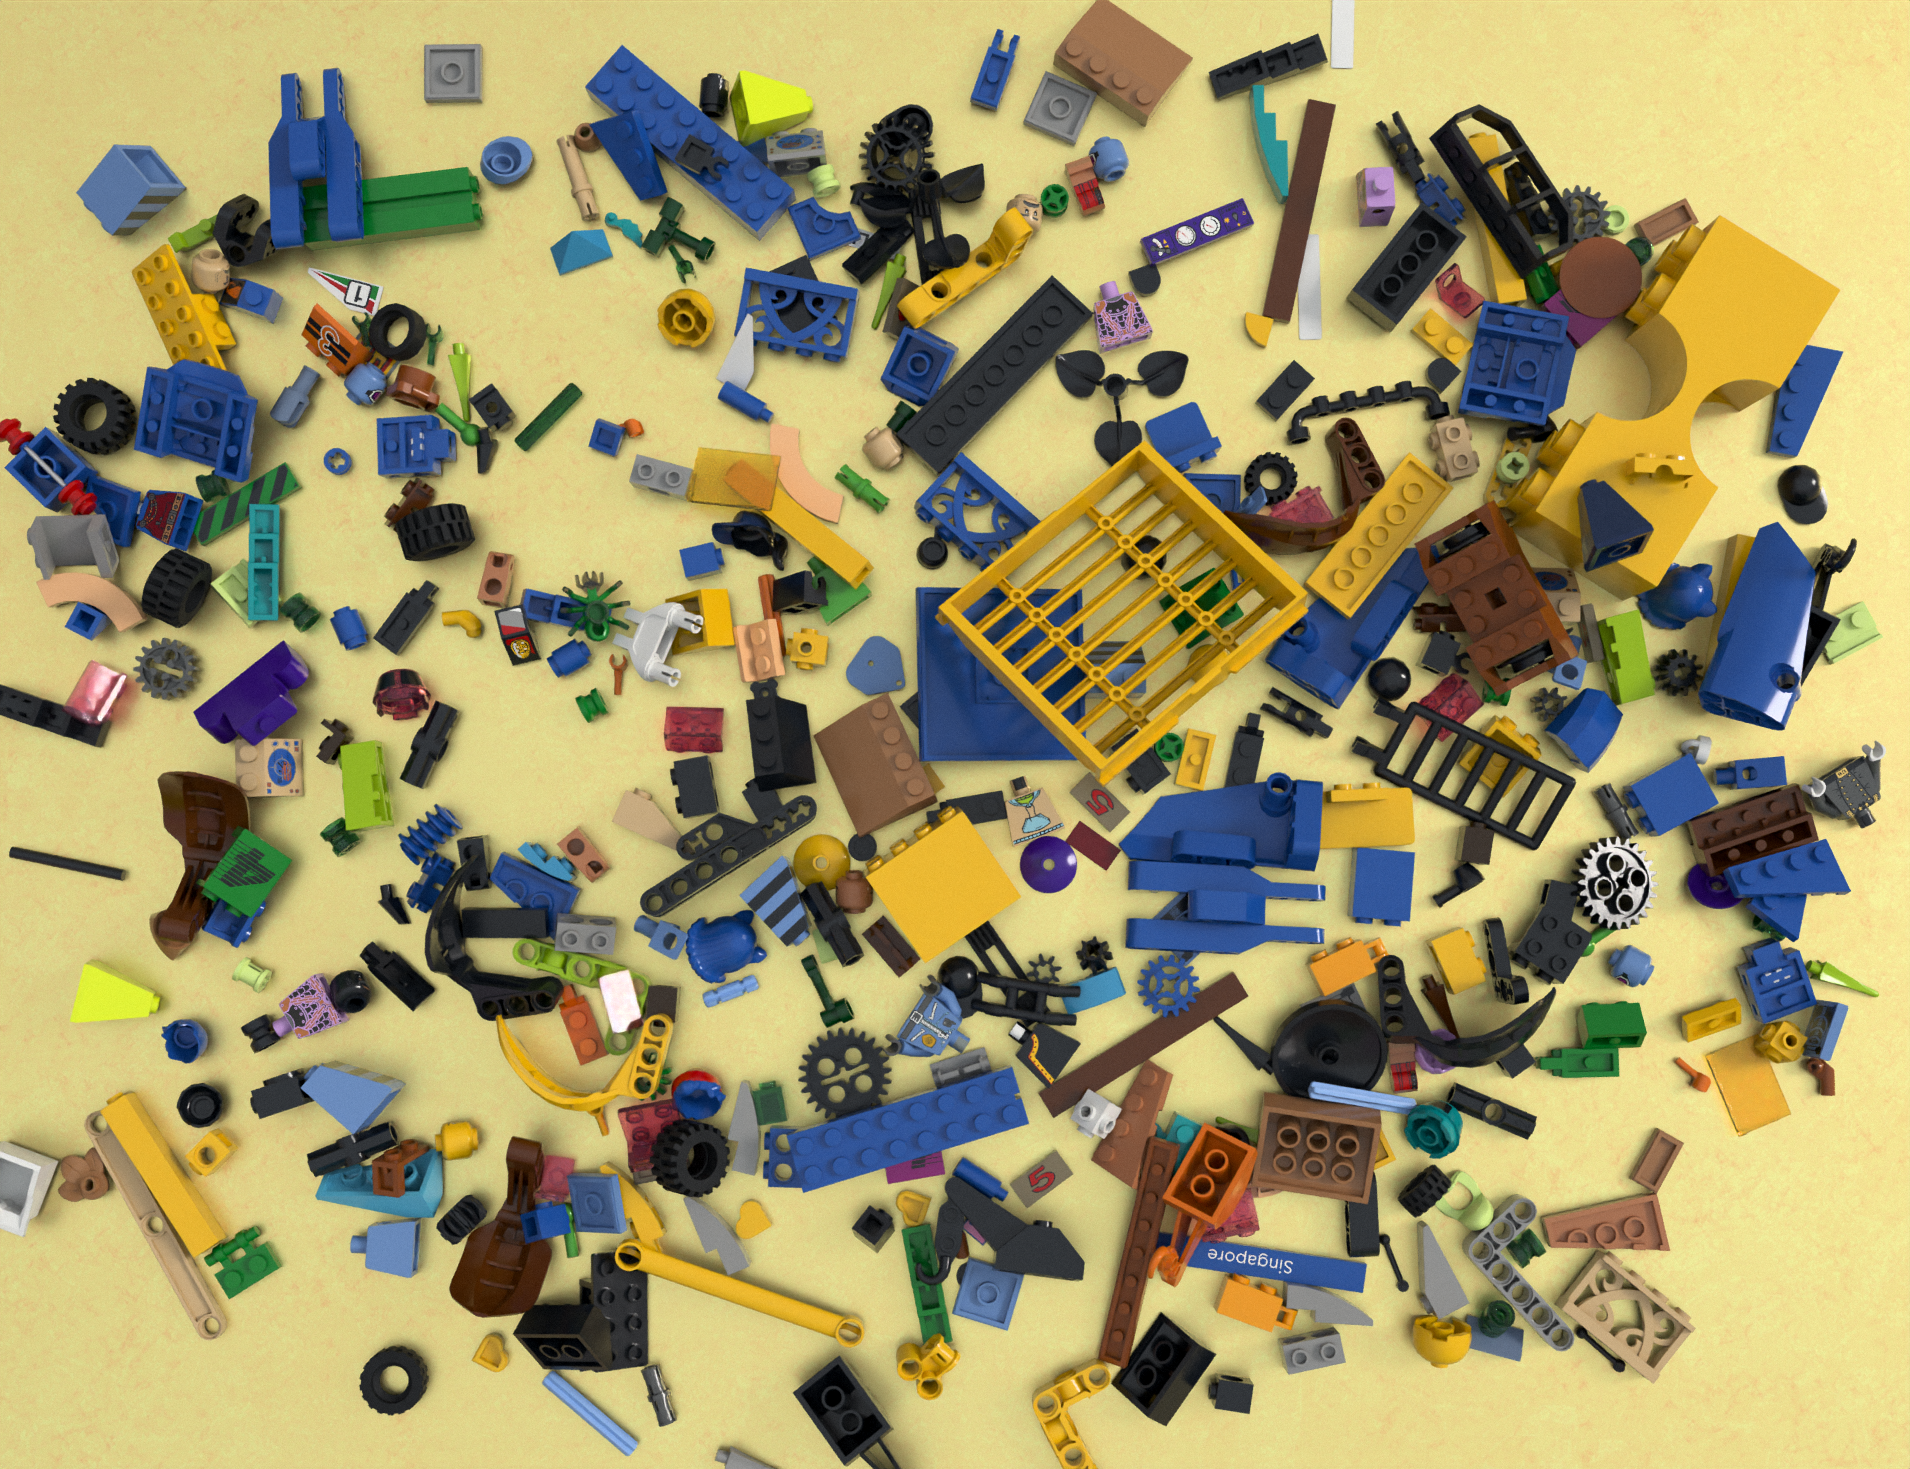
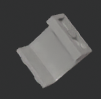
[27,514,120,580]

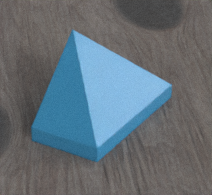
[550,229,613,276]

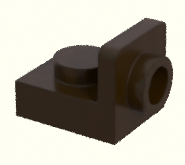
[316,718,354,765]

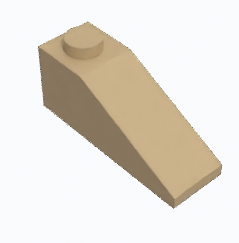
[612,788,696,855]

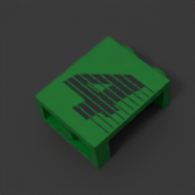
[197,826,292,918]

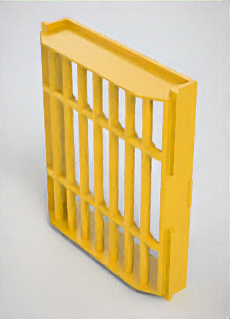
[935,440,1309,787]

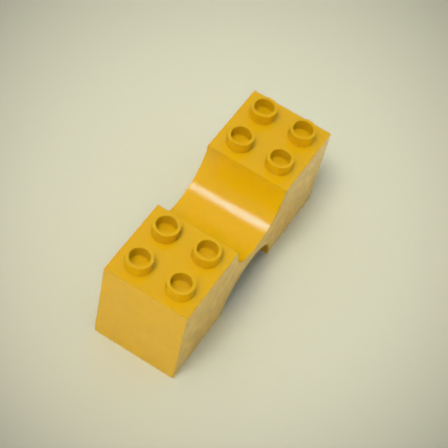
[1506,215,1840,601]

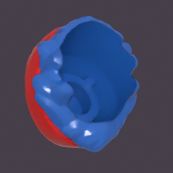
[671,1068,726,1120]

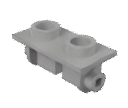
[930,1047,991,1087]

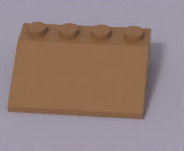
[1053,0,1193,127]
[814,693,938,838]
[1251,1092,1382,1204]

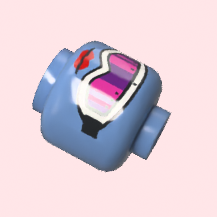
[1088,136,1129,182]
[344,362,387,406]
[1608,945,1655,988]

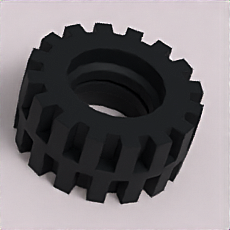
[1398,1164,1452,1218]

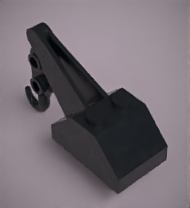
[1780,538,1857,689]
[916,1177,1085,1285]
[793,1355,902,1469]

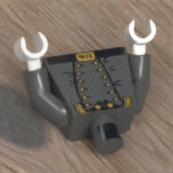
[1802,740,1886,829]

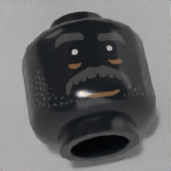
[330,970,372,1013]

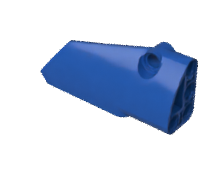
[1698,521,1816,731]
[1264,545,1442,709]

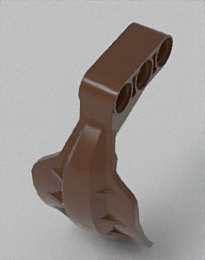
[1223,417,1385,555]
[157,771,250,944]
[449,1136,552,1318]

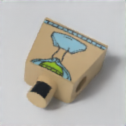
[1004,776,1065,847]

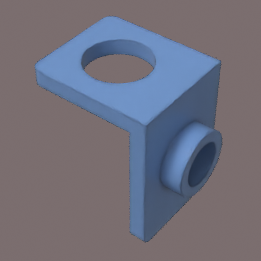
[1236,486,1267,514]

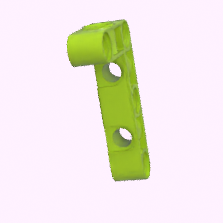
[512,938,652,1056]

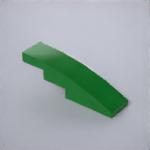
[902,1224,953,1344]

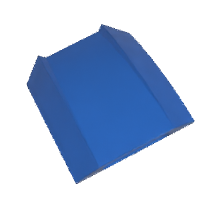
[880,324,959,406]
[1545,688,1623,773]

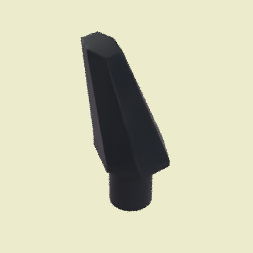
[476,427,498,474]
[378,884,410,925]

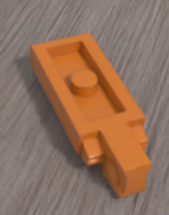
[559,984,609,1066]

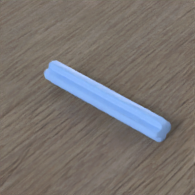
[1308,1081,1417,1115]
[542,1371,638,1456]

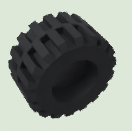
[53,378,137,455]
[395,503,475,561]
[141,548,212,628]
[650,1119,730,1198]

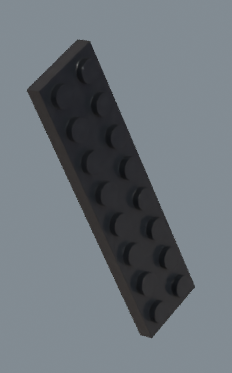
[896,275,1093,475]

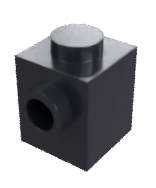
[852,1205,895,1253]

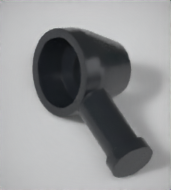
[1507,415,1558,443]
[1432,862,1485,908]

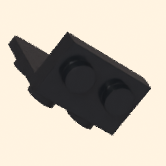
[1507,906,1592,986]

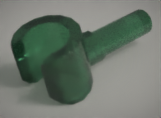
[668,245,696,283]
[352,312,372,347]
[426,323,444,366]

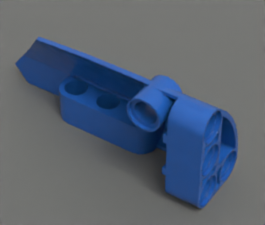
[1119,772,1323,872]

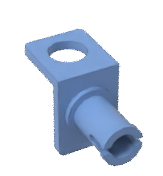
[1548,635,1587,690]
[634,915,688,960]

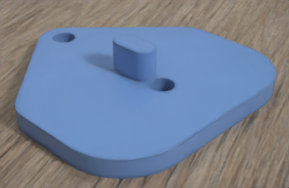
[846,636,905,695]

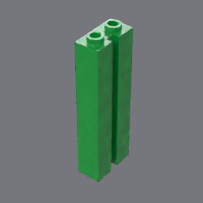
[303,167,483,251]

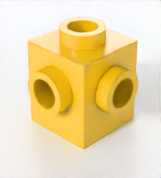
[786,628,829,670]
[1754,1021,1808,1064]

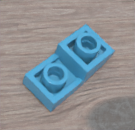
[517,842,577,881]
[1062,967,1126,1014]

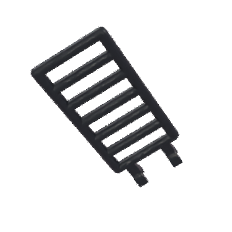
[1352,696,1576,851]

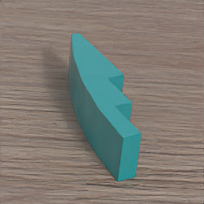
[1249,85,1288,204]
[248,504,280,620]

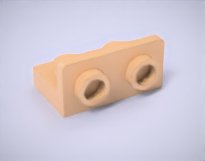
[733,619,785,683]

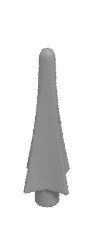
[715,1446,775,1469]

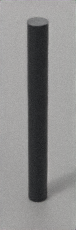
[9,846,126,881]

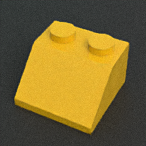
[665,589,735,655]

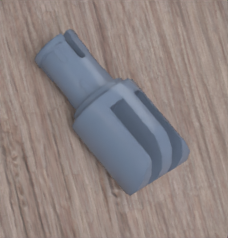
[270,365,320,428]

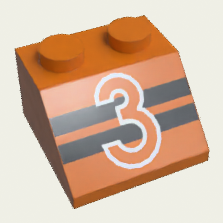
[301,303,373,377]

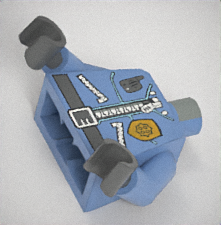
[881,974,970,1057]

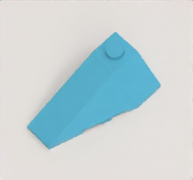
[315,1149,443,1218]

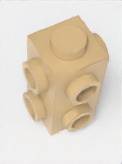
[1428,415,1480,483]

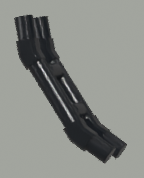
[973,971,1081,1026]

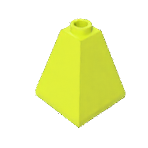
[730,70,813,147]
[70,959,161,1023]

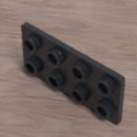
[579,1248,648,1373]

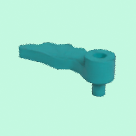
[605,212,643,248]

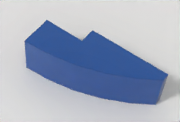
[520,588,612,632]

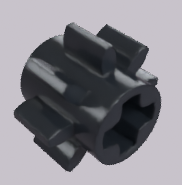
[1531,687,1567,722]
[1076,936,1113,975]
[1026,953,1062,983]

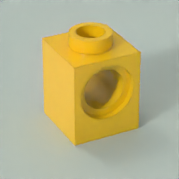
[185,1128,239,1177]

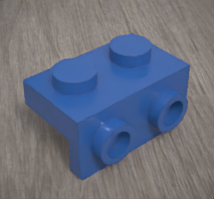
[201,899,266,948]

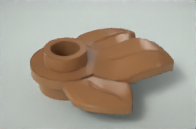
[58,1147,109,1202]

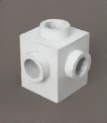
[1070,1089,1122,1139]

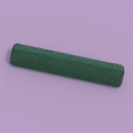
[514,383,582,451]

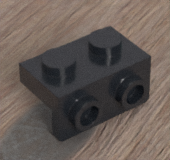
[1108,728,1171,795]

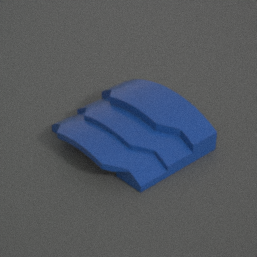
[1458,301,1576,427]
[134,359,258,483]

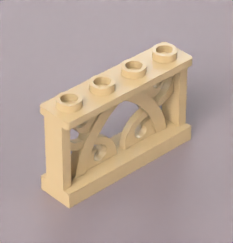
[1554,1250,1696,1384]

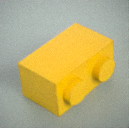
[1425,927,1486,995]

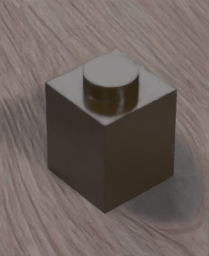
[1455,822,1494,865]
[646,984,681,1027]

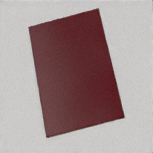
[1065,821,1121,871]

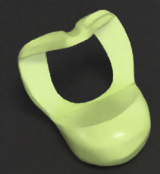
[1435,1171,1494,1231]

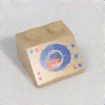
[1531,567,1581,625]
[235,738,304,798]

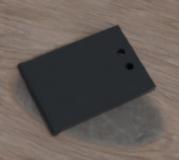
[769,255,838,333]

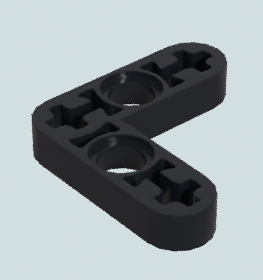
[1483,917,1529,1005]

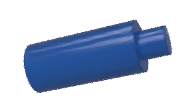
[718,381,774,423]
[952,1157,1008,1202]

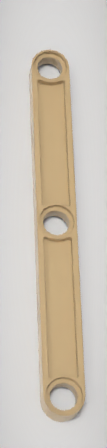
[84,1110,227,1340]

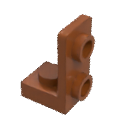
[372,1139,429,1198]

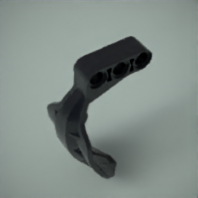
[425,855,564,1021]
[1378,955,1556,1068]

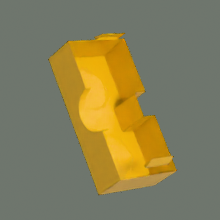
[1626,453,1695,489]

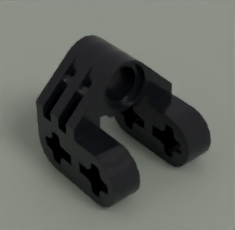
[213,194,278,267]

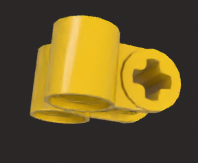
[896,1333,961,1400]

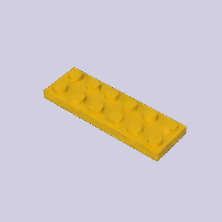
[1304,452,1454,619]

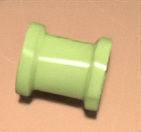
[232,957,272,993]

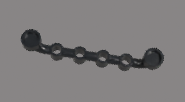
[1286,381,1450,445]

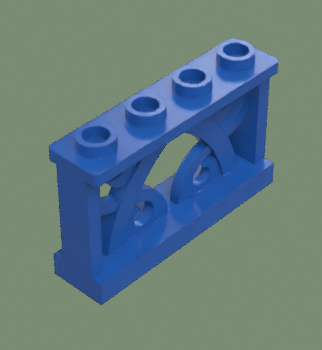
[734,268,860,363]
[914,452,1041,572]

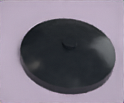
[1270,999,1388,1105]

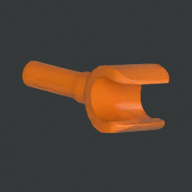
[619,419,644,438]
[609,654,628,695]
[1675,1057,1711,1093]

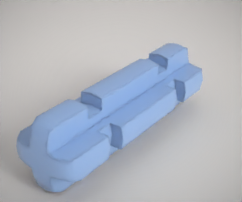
[702,975,759,1008]

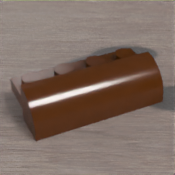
[1687,783,1819,877]

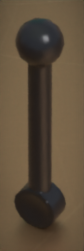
[1379,1234,1409,1292]
[1576,1327,1626,1372]

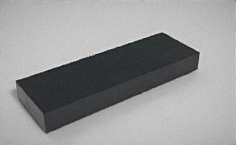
[461,907,550,938]

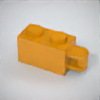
[1305,937,1389,996]
[1213,1273,1298,1333]

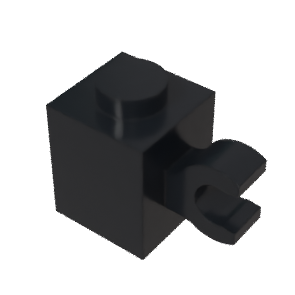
[1415,630,1472,677]

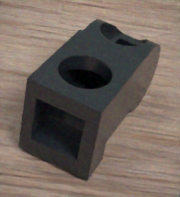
[457,835,492,891]

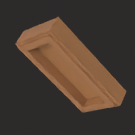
[1634,198,1699,250]
[1629,1128,1684,1194]

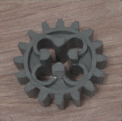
[1547,185,1611,244]
[133,638,200,701]

